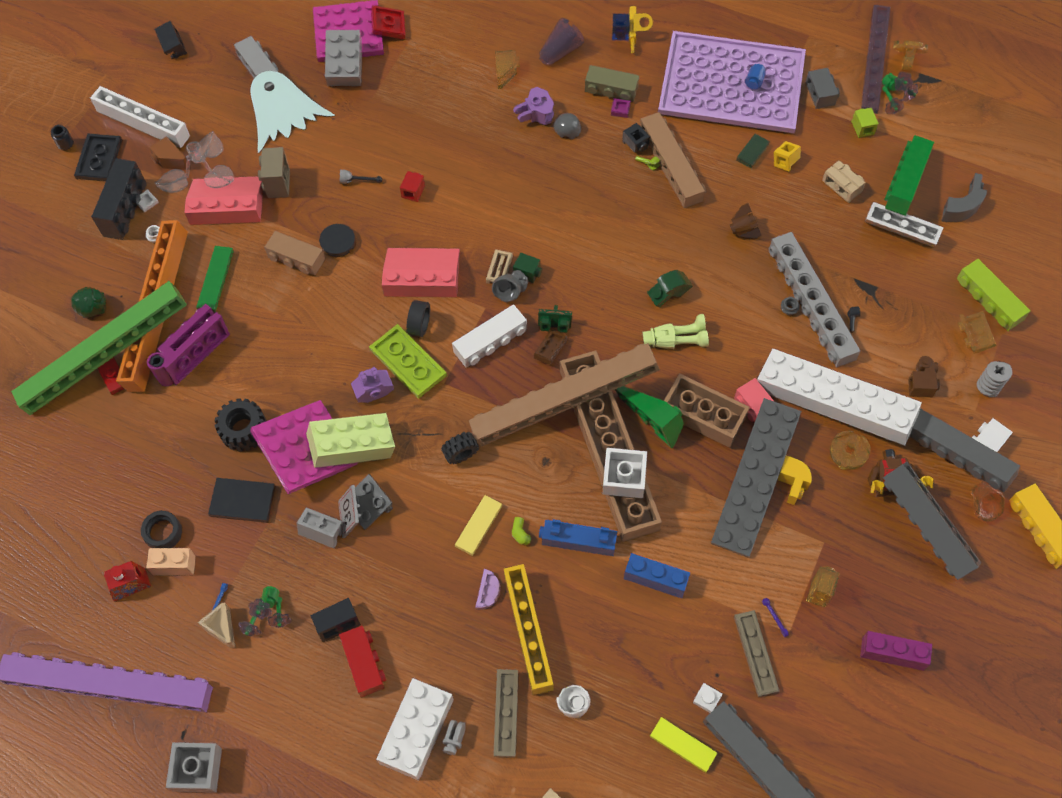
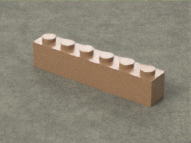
[640,112,706,208]

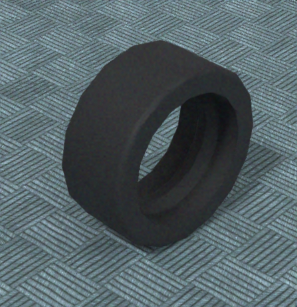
[406,300,430,337]
[141,510,182,548]

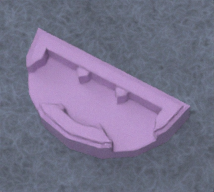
[475,569,500,609]

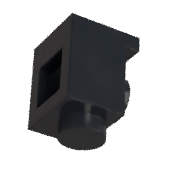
[622,123,650,153]

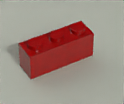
[339,625,387,698]

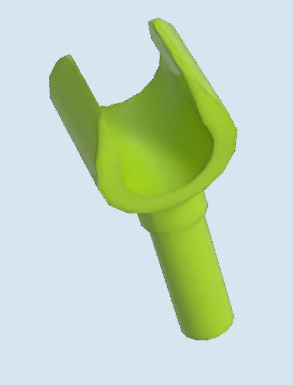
[635,156,660,170]

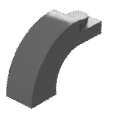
[941,173,987,222]

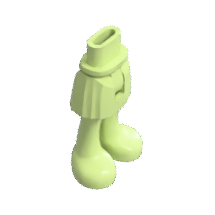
[642,314,709,349]

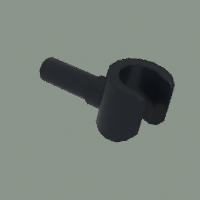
[847,306,860,333]

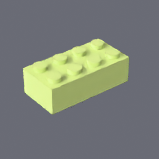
[306,413,395,468]

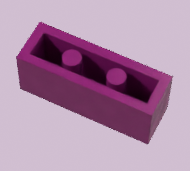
[860,631,932,671]

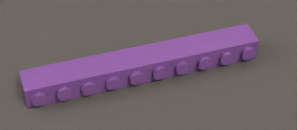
[0,652,213,713]

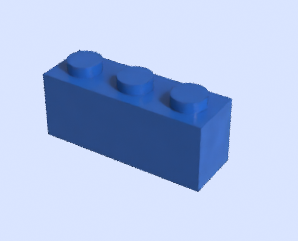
[624,553,690,598]

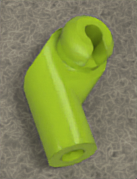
[512,517,531,545]

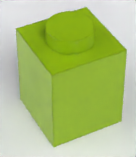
[851,108,879,138]

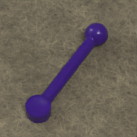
[762,598,789,637]

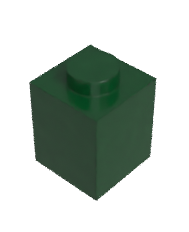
[513,252,542,283]

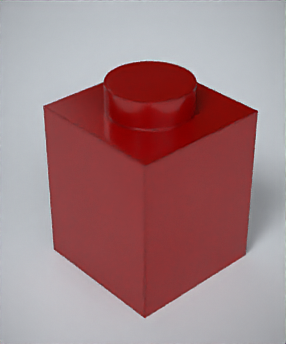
[400,171,425,202]

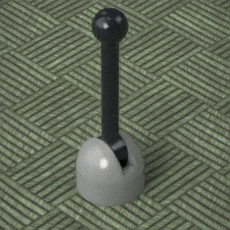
[340,170,382,184]

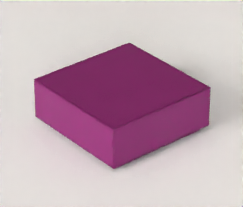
[611,99,631,118]

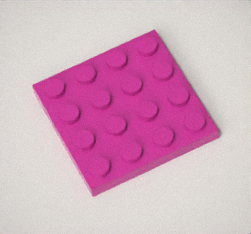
[313,0,384,62]
[251,400,358,494]

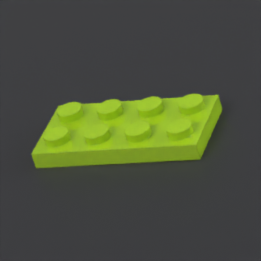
[369,324,447,399]

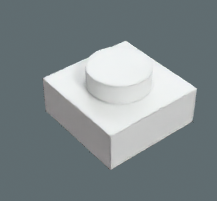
[693,683,722,713]

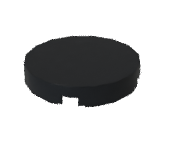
[319,224,356,257]

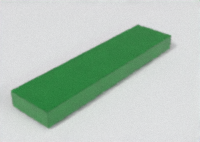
[196,246,234,313]

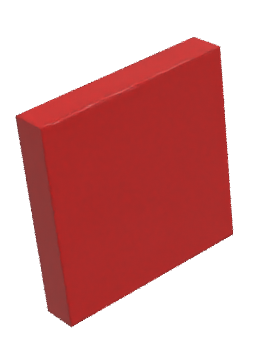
[371,5,406,39]

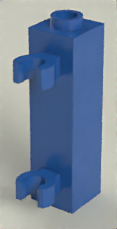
[539,519,617,557]

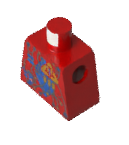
[104,561,151,602]

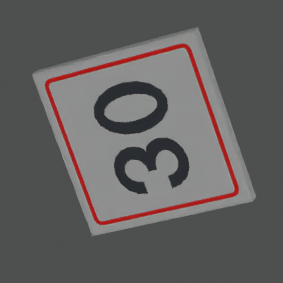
[338,485,361,538]

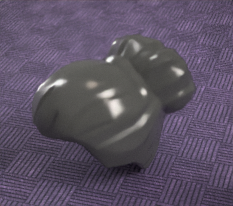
[492,270,528,302]

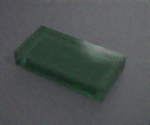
[736,134,770,168]

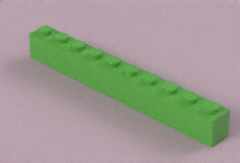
[11,281,187,415]

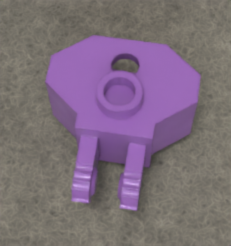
[513,87,554,125]
[351,367,394,402]

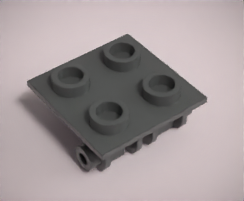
[355,474,393,530]

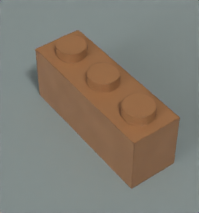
[264,231,325,276]

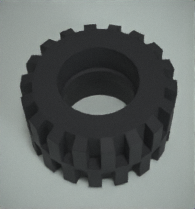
[214,398,266,452]

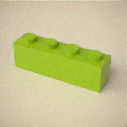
[957,259,1030,331]

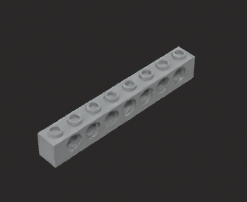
[769,232,860,367]

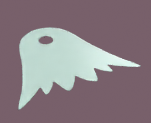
[251,71,335,153]

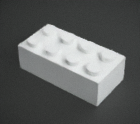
[376,678,454,781]

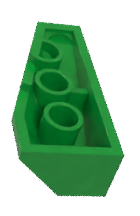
[615,386,684,449]

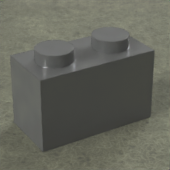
[805,68,840,109]

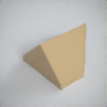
[198,603,235,648]

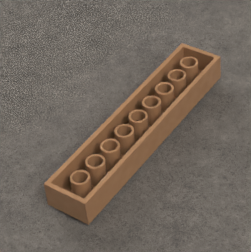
[560,351,662,542]

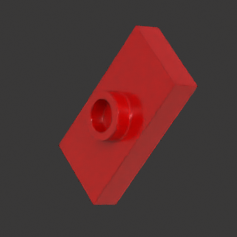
[98,357,124,395]

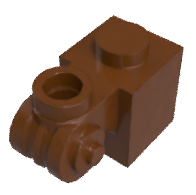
[908,356,940,397]

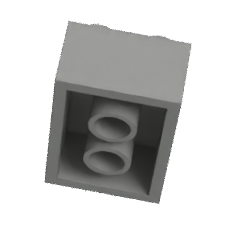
[325,30,362,86]

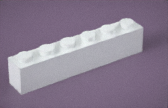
[90,86,190,148]

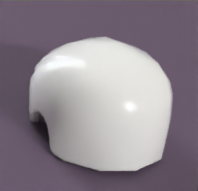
[556,685,591,718]

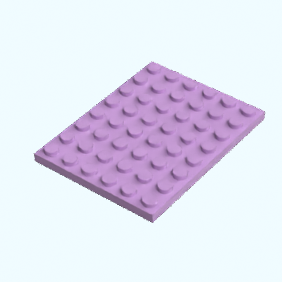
[658,31,806,133]

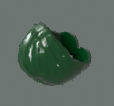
[71,287,106,318]

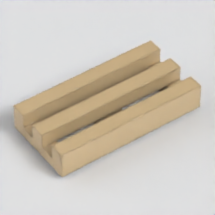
[486,249,513,284]

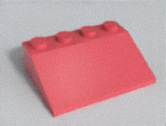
[184,177,263,225]
[382,248,460,297]

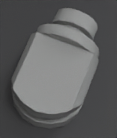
[442,720,466,755]

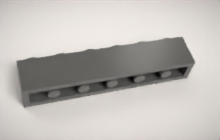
[908,408,1020,492]
[883,461,981,580]
[703,701,816,798]

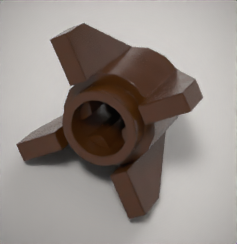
[730,203,762,238]

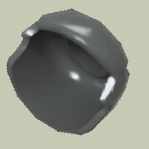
[554,113,581,139]

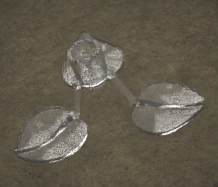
[155,131,234,193]

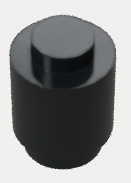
[51,125,74,150]

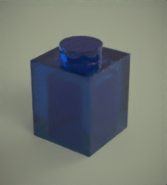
[612,13,629,40]

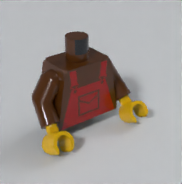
[868,449,933,497]

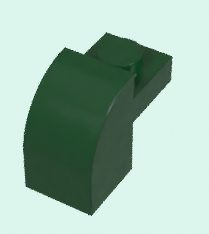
[647,270,693,307]

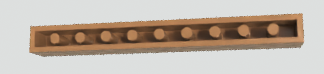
[469,343,660,446]

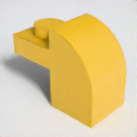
[777,456,812,505]

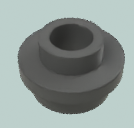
[780,297,800,315]

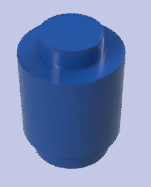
[745,64,766,89]

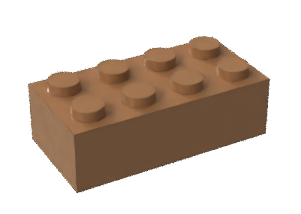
[664,373,750,448]

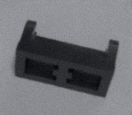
[155,21,188,59]
[310,598,361,642]

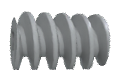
[976,361,1012,397]

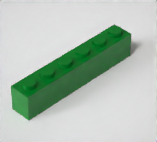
[884,135,934,216]

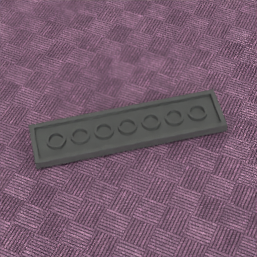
[711,398,801,558]

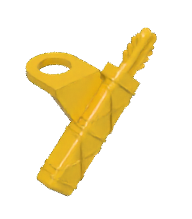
[629,6,653,54]

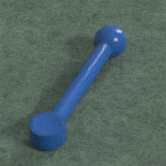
[212,583,228,610]

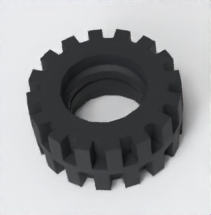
[441,432,479,464]

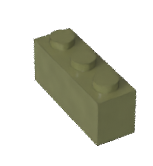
[585,65,639,102]

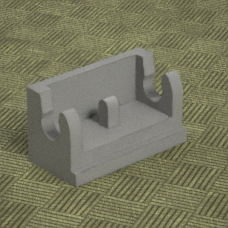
[297,507,342,548]

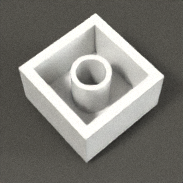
[602,448,647,498]

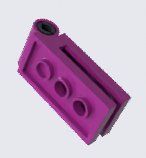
[147,304,230,386]

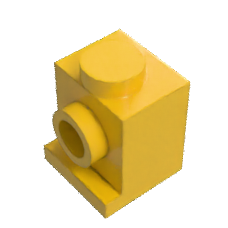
[774,141,801,171]

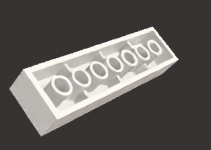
[757,349,922,445]

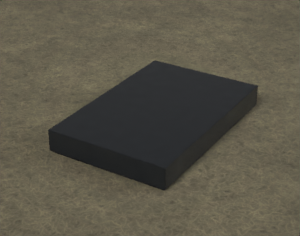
[74,133,122,182]
[208,478,276,523]

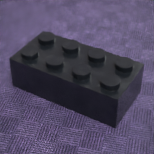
[91,158,146,240]

